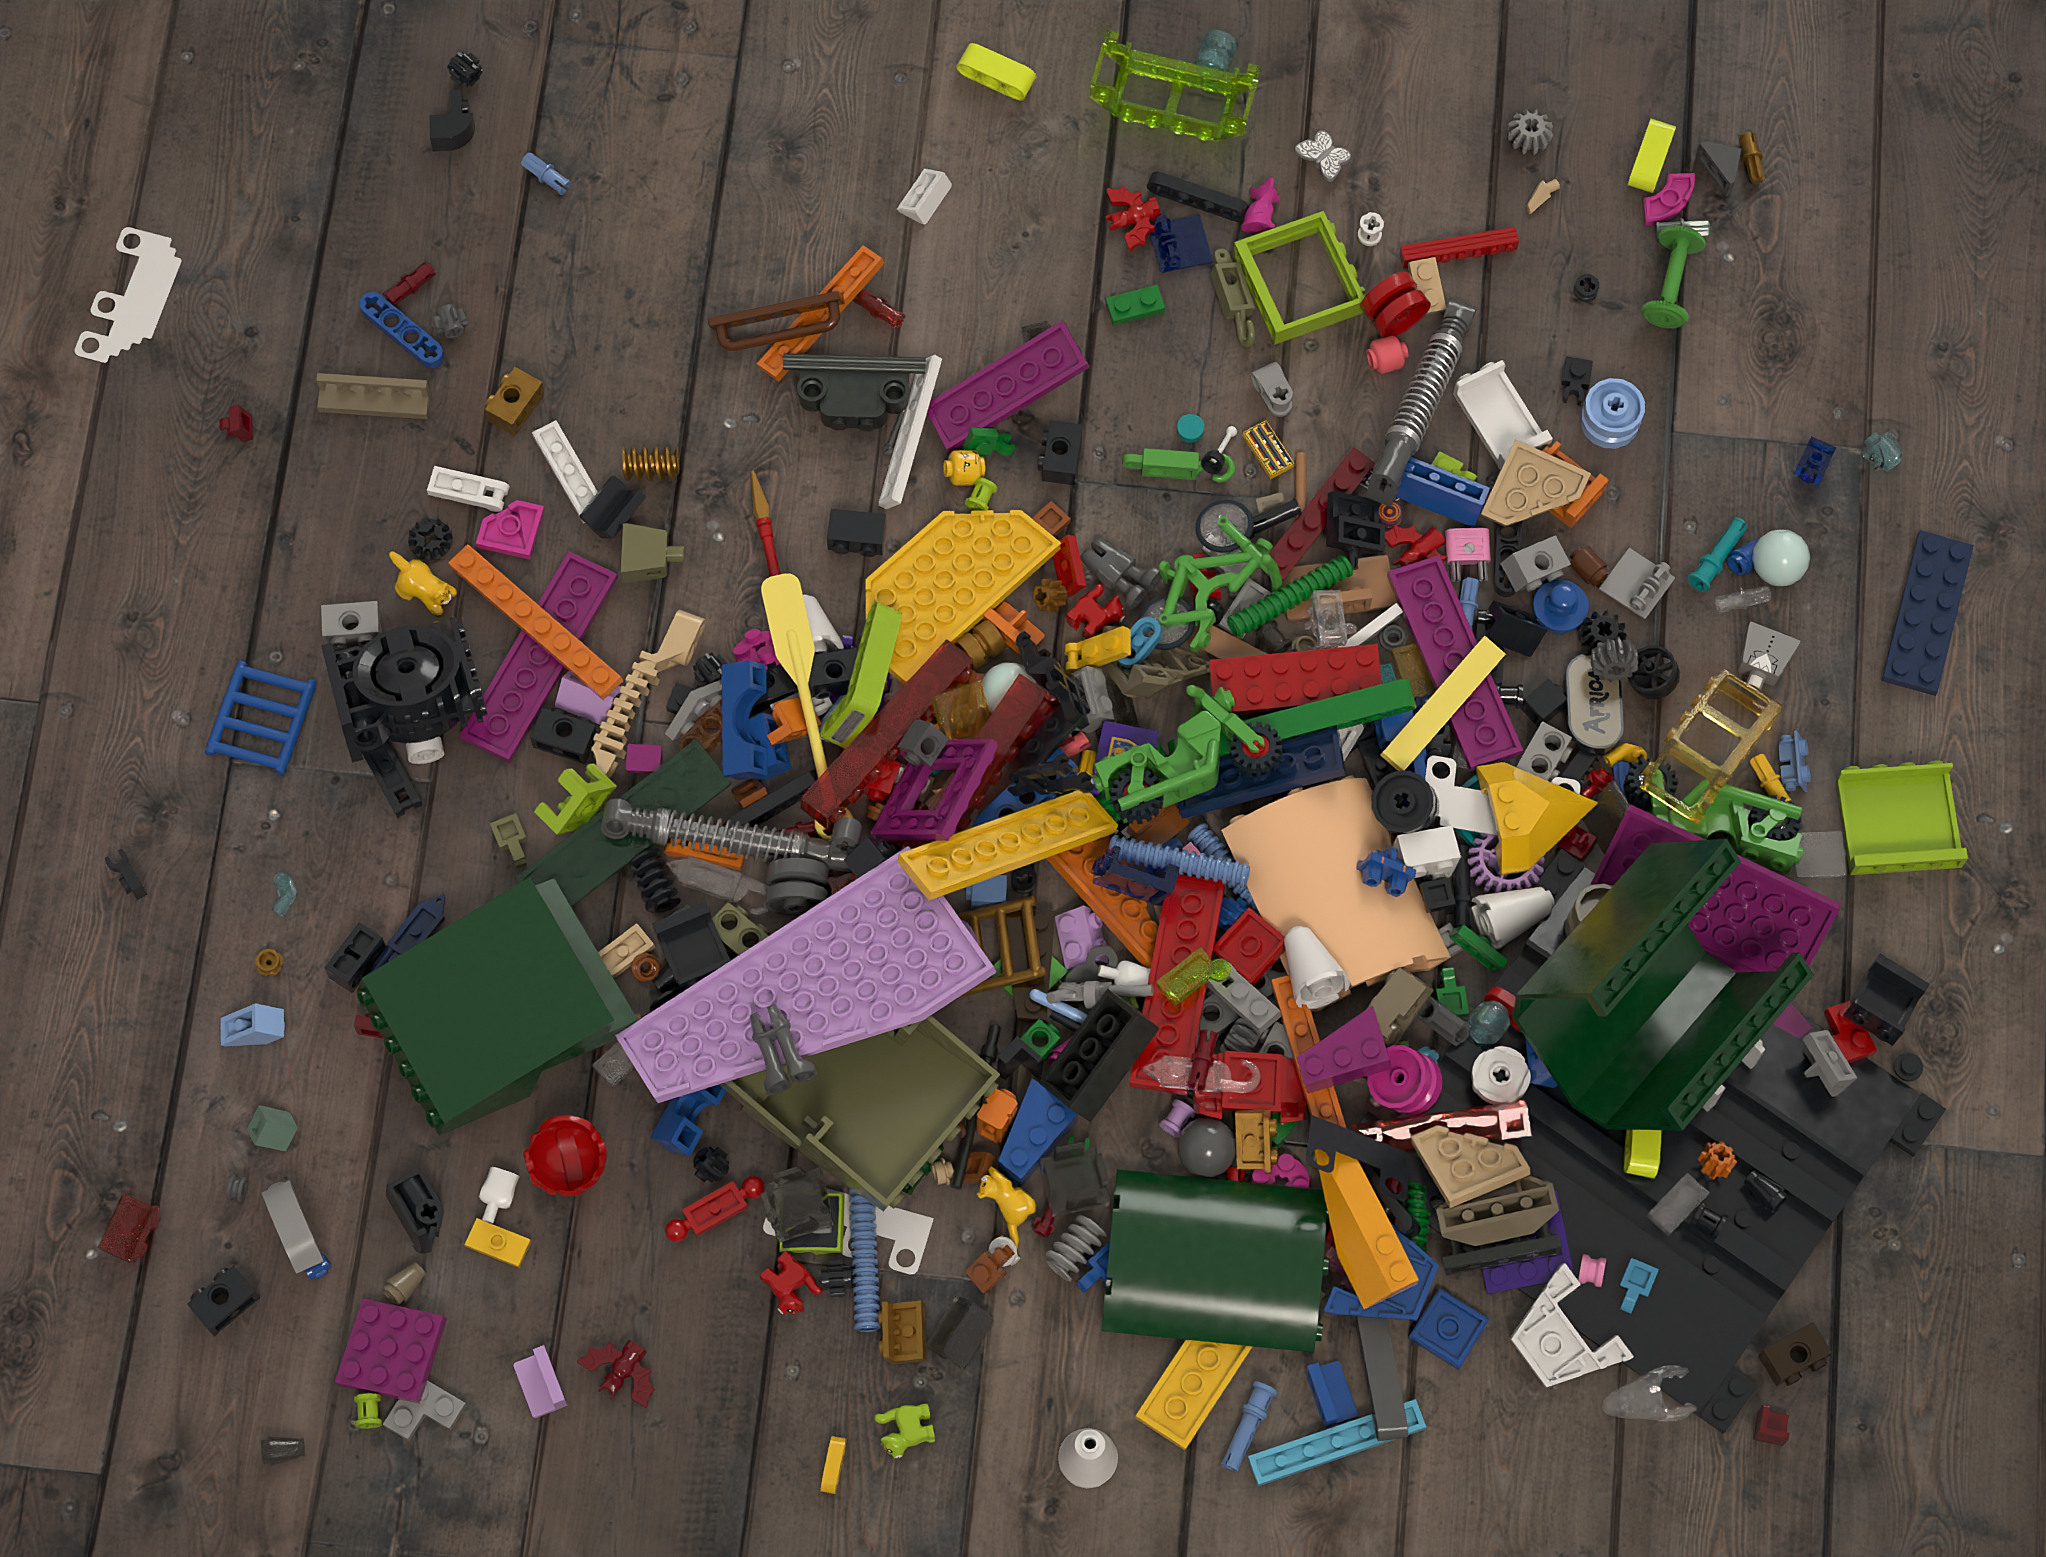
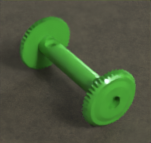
[1641,226,1706,328]

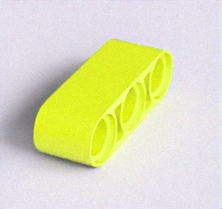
[956,43,1036,100]
[1628,118,1676,193]
[1624,1130,1662,1179]

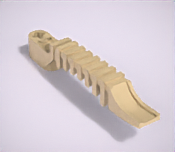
[590,609,706,783]

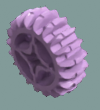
[1468,833,1545,894]

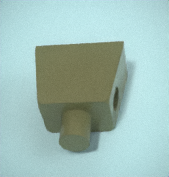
[621,523,685,583]

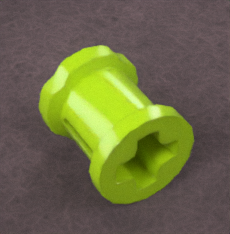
[965,478,998,511]
[354,1393,382,1429]

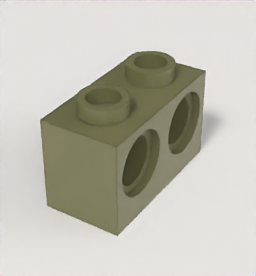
[712,902,771,958]

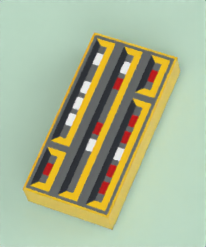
[1242,420,1294,480]

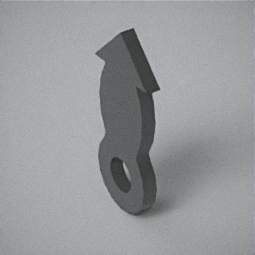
[1058,944,1118,1003]

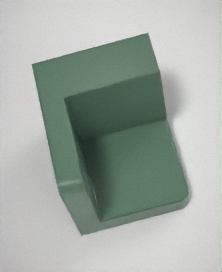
[247,1105,298,1151]

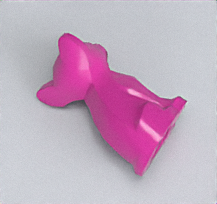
[1241,177,1280,234]

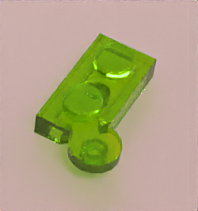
[1156,947,1231,1006]

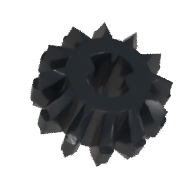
[1579,610,1627,653]

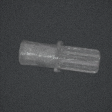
[1714,586,1771,614]

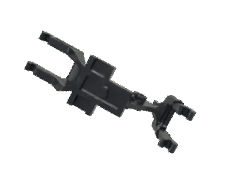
[1007,631,1095,796]

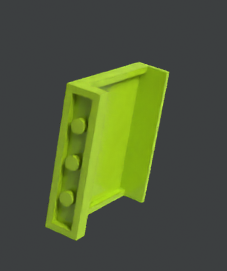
[1835,761,1968,875]

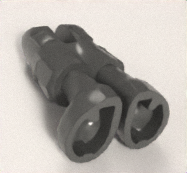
[1080,537,1162,610]

